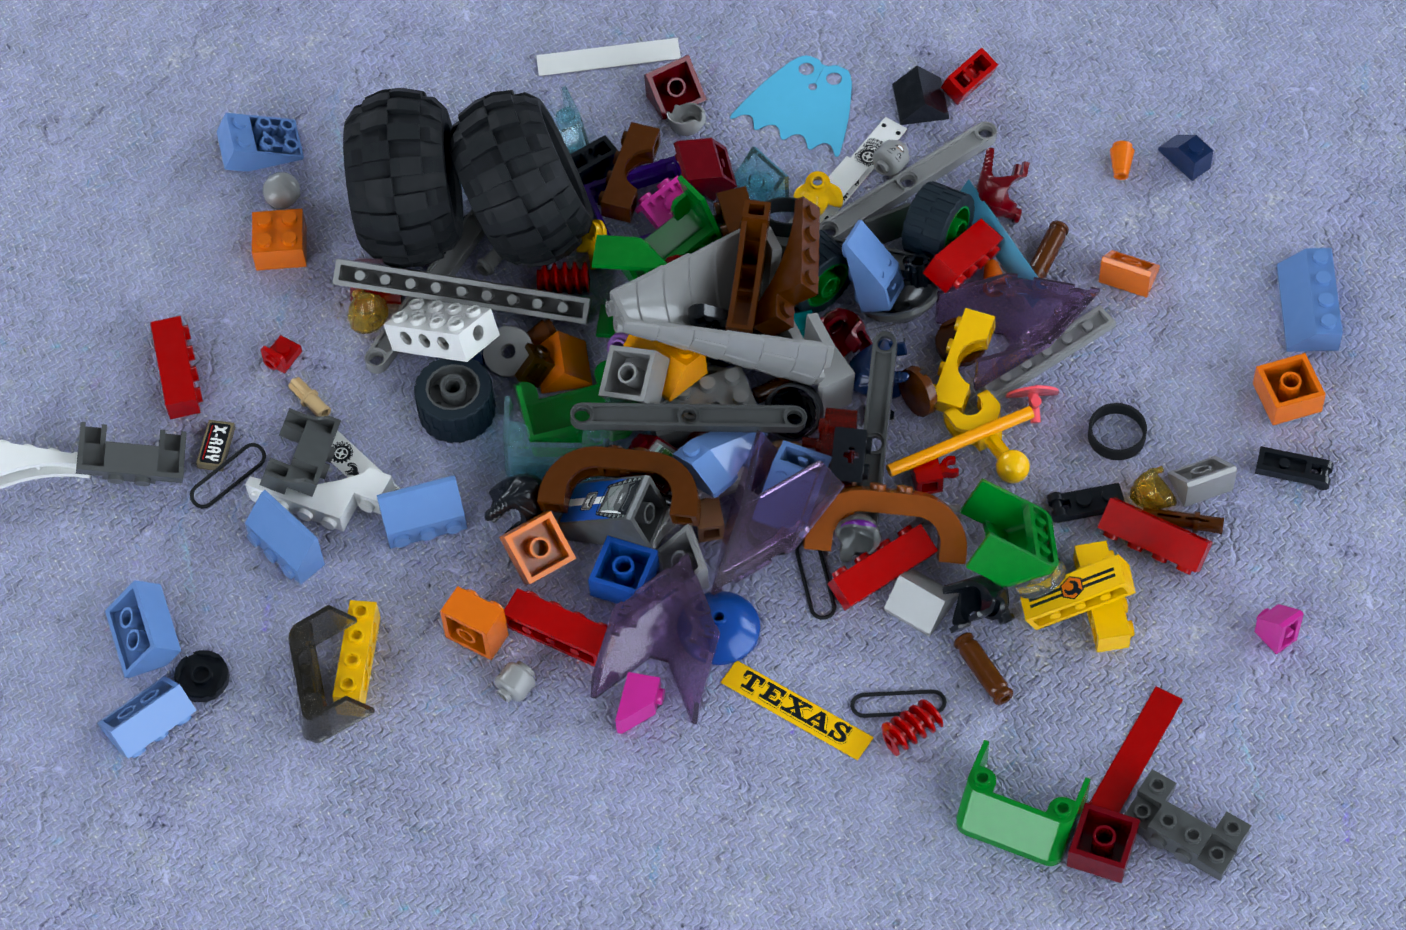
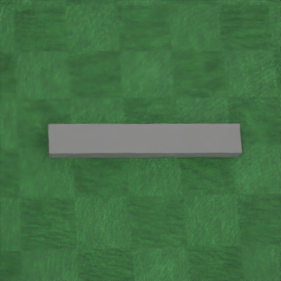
[977,305,1116,400]

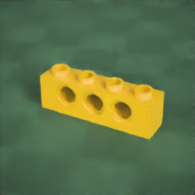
[332,600,381,714]

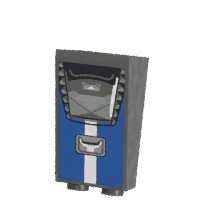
[558,475,669,548]

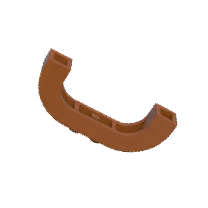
[803,482,967,564]

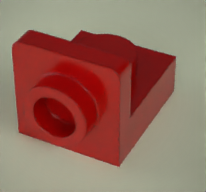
[260,335,303,373]

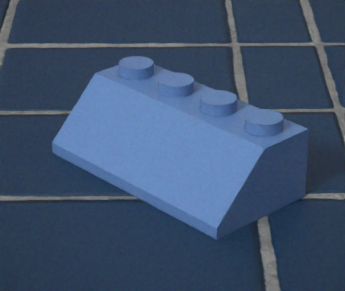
[1277,248,1343,352]

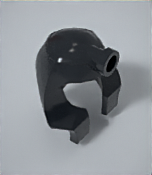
[484,473,544,534]
[942,575,1015,633]

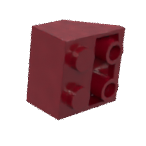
[673,138,737,201]

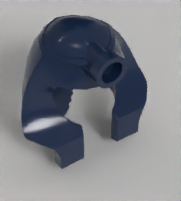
[849,339,910,399]

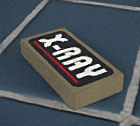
[196,420,236,472]

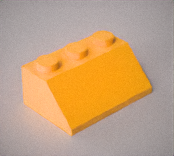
[623,335,708,402]

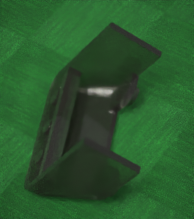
[288,605,375,743]

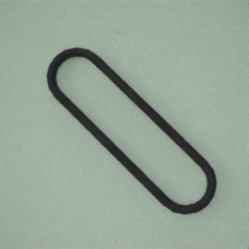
[190,443,266,509]
[795,540,836,620]
[850,689,947,718]

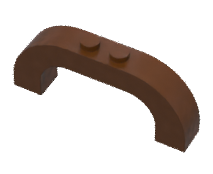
[537,445,701,526]

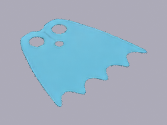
[730,55,852,157]

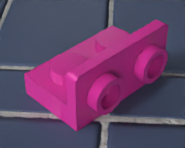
[635,175,684,230]

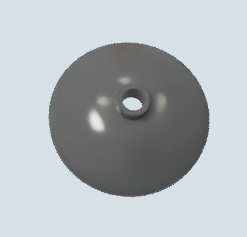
[864,279,939,324]

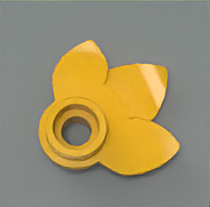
[793,171,843,216]
[576,219,607,270]

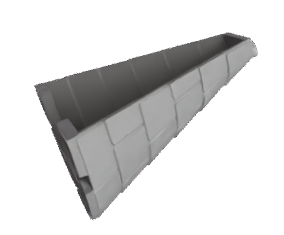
[605,226,835,386]

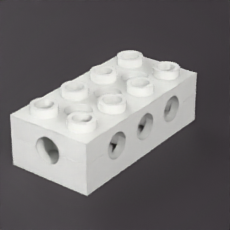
[383,298,500,362]

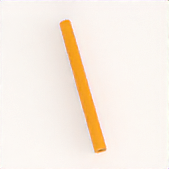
[886,406,1035,477]

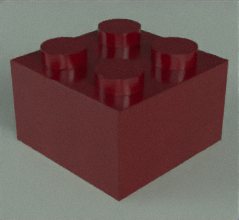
[1067,802,1140,883]

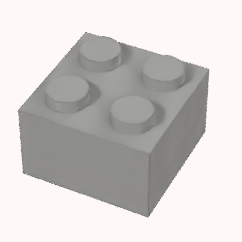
[598,345,670,404]

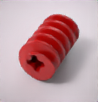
[537,262,590,294]
[881,699,943,756]

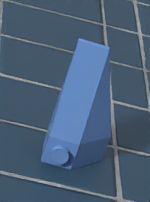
[673,432,769,498]

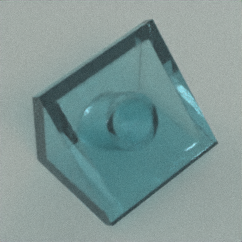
[734,146,789,202]

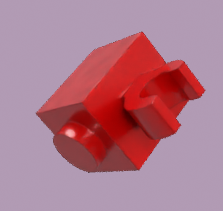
[910,456,959,494]

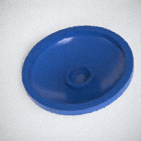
[679,591,760,665]

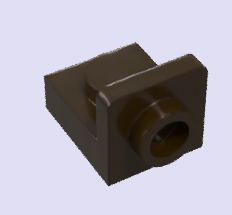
[515,343,555,388]

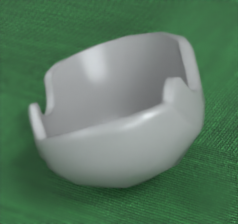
[667,103,706,136]
[263,172,300,209]

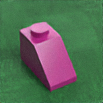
[1254,604,1304,654]
[615,672,665,734]

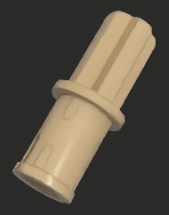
[288,377,331,416]

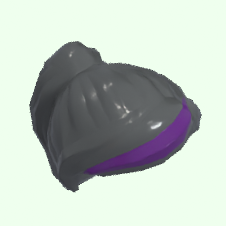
[835,513,881,563]

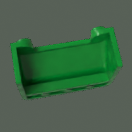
[513,360,632,459]

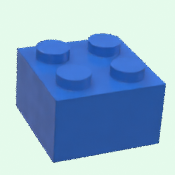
[588,535,659,611]

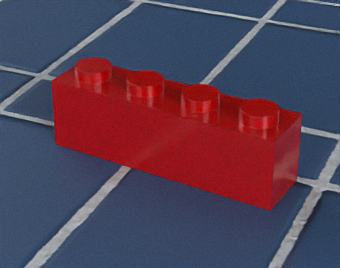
[923,219,1004,293]
[150,316,203,420]
[1097,497,1213,575]
[828,524,938,611]
[504,588,615,669]

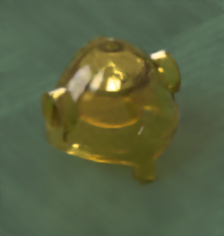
[348,288,389,334]
[1130,466,1177,509]

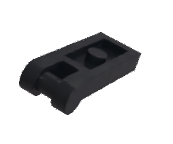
[1255,446,1334,490]
[1046,483,1125,523]

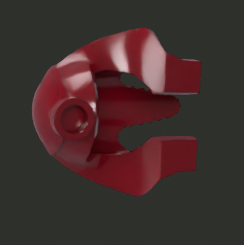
[976,148,1030,223]
[820,308,873,358]

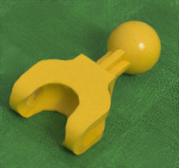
[943,390,1030,484]

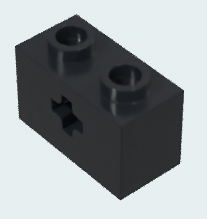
[571,135,617,185]
[829,427,873,486]

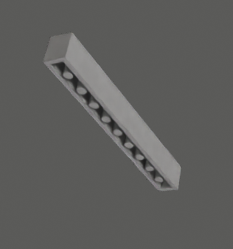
[333,258,592,324]

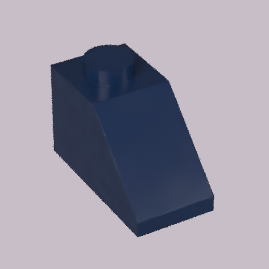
[1158,135,1214,181]

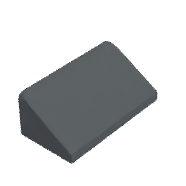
[864,203,910,244]

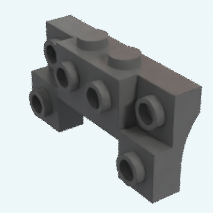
[259,408,341,497]
[76,422,187,486]
[1124,769,1252,881]

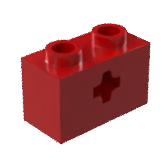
[941,47,998,105]

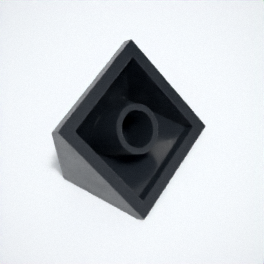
[892,66,949,125]

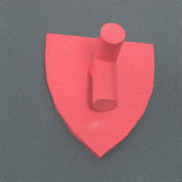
[1005,385,1059,423]

